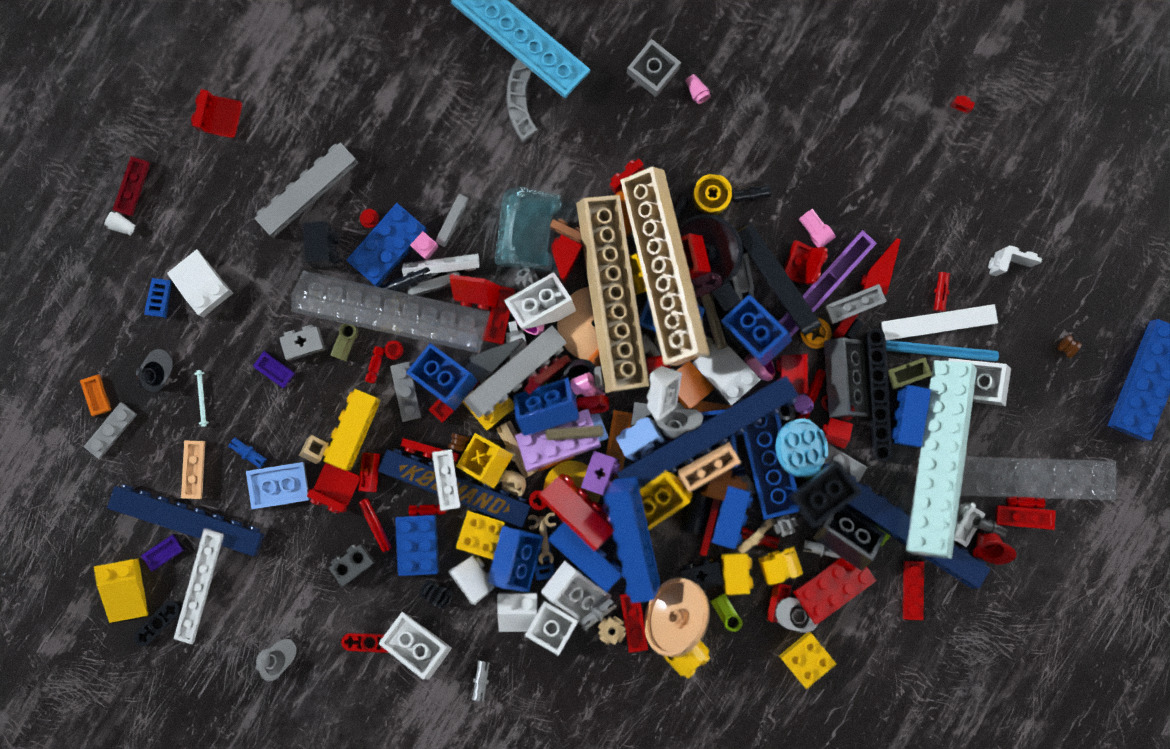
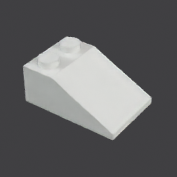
[167,249,233,317]
[504,272,576,330]
[692,343,760,406]
[949,358,1011,406]
[450,555,496,604]
[541,561,612,620]
[379,612,452,680]

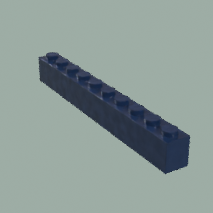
[617,375,799,489]
[818,463,990,589]

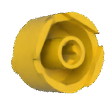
[692,174,732,215]
[758,546,803,585]
[665,640,710,678]

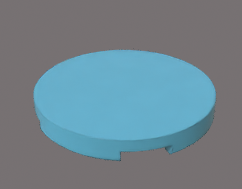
[776,419,828,477]

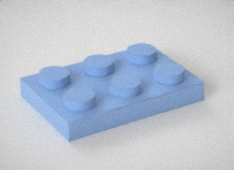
[246,462,310,509]

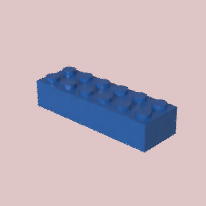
[1108,319,1170,441]
[742,413,799,520]
[605,476,661,603]

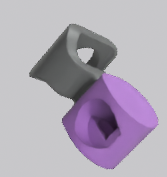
[778,394,814,423]

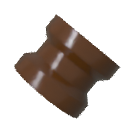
[1057,334,1082,358]
[448,433,470,452]

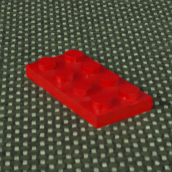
[793,558,876,625]

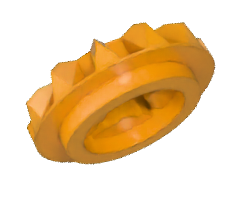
[800,318,832,349]

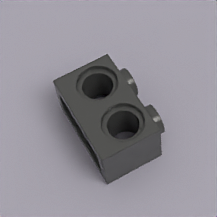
[328,543,375,587]

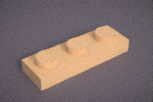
[181,440,205,499]

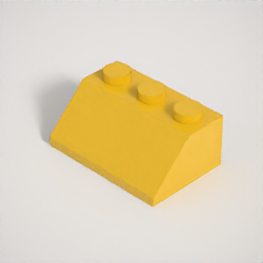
[640,471,693,530]

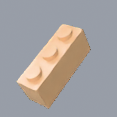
[678,441,741,492]

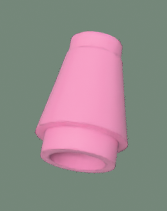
[685,75,710,104]

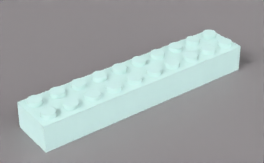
[907,360,977,559]

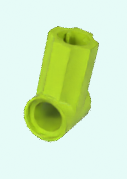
[710,593,742,632]

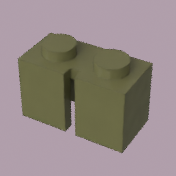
[887,357,932,390]

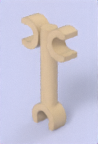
[528,513,556,565]
[737,518,776,554]

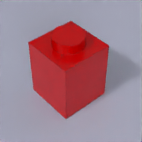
[822,418,853,449]

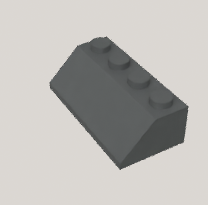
[824,338,870,418]

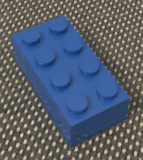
[346,203,428,288]
[548,522,622,592]

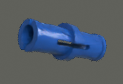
[228,437,267,469]

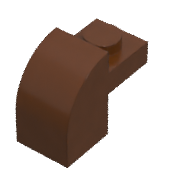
[700,470,748,501]

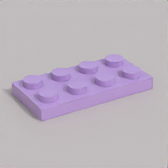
[515,409,601,472]

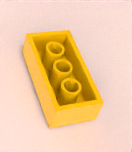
[323,389,381,470]

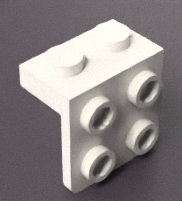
[988,246,1042,276]
[954,502,985,547]

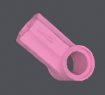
[799,209,836,247]
[570,373,605,397]

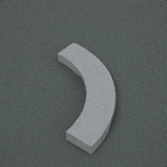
[507,59,538,142]

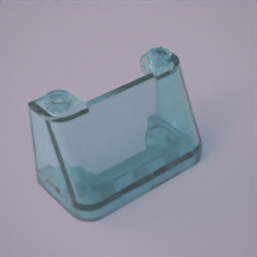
[495,187,561,271]

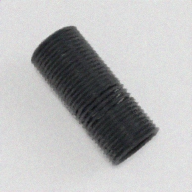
[679,485,712,536]

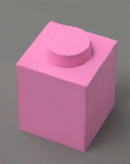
[410,231,439,260]

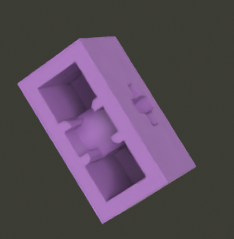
[581,451,620,496]

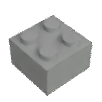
[627,39,681,97]

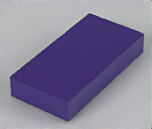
[252,351,296,389]
[141,534,185,572]

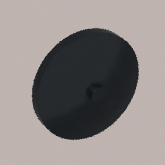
[678,214,743,291]

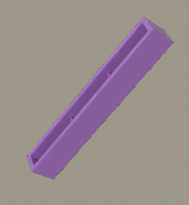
[778,230,877,337]

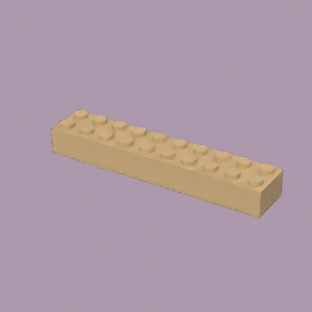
[620,167,709,366]
[576,195,649,393]

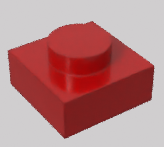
[950,95,975,114]

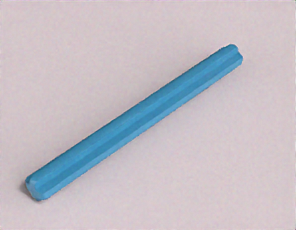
[886,340,999,361]

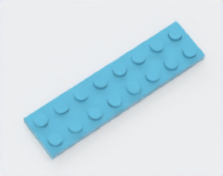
[451,0,590,98]

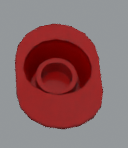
[973,532,1017,565]

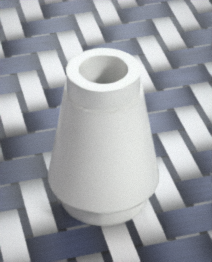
[104,211,135,235]

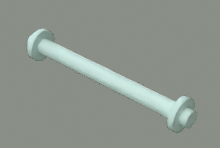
[194,370,209,427]

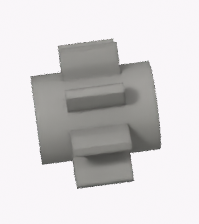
[514,268,539,291]
[773,514,798,537]

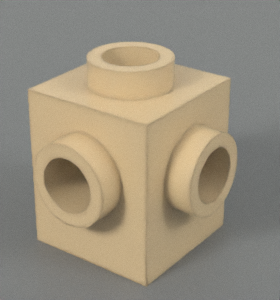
[597,616,626,645]

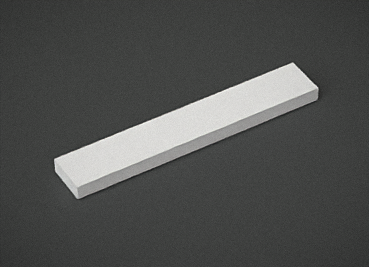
[880,304,998,341]
[174,529,224,644]

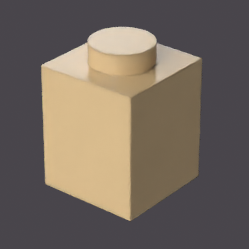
[299,435,329,464]

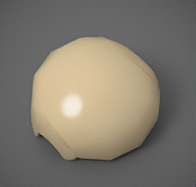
[498,470,526,496]

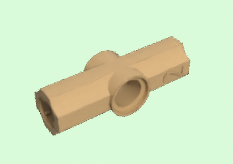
[496,421,539,478]

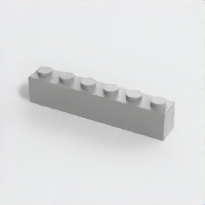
[254,142,358,238]
[463,325,567,418]

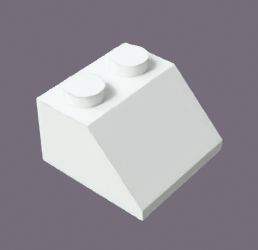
[647,366,682,420]
[498,592,538,632]
[525,601,578,655]

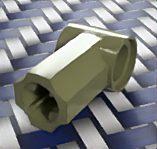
[330,322,359,361]

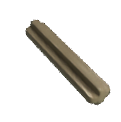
[701,294,727,350]
[545,425,604,441]

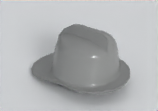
[656,409,703,438]
[776,598,818,632]
[255,639,296,681]

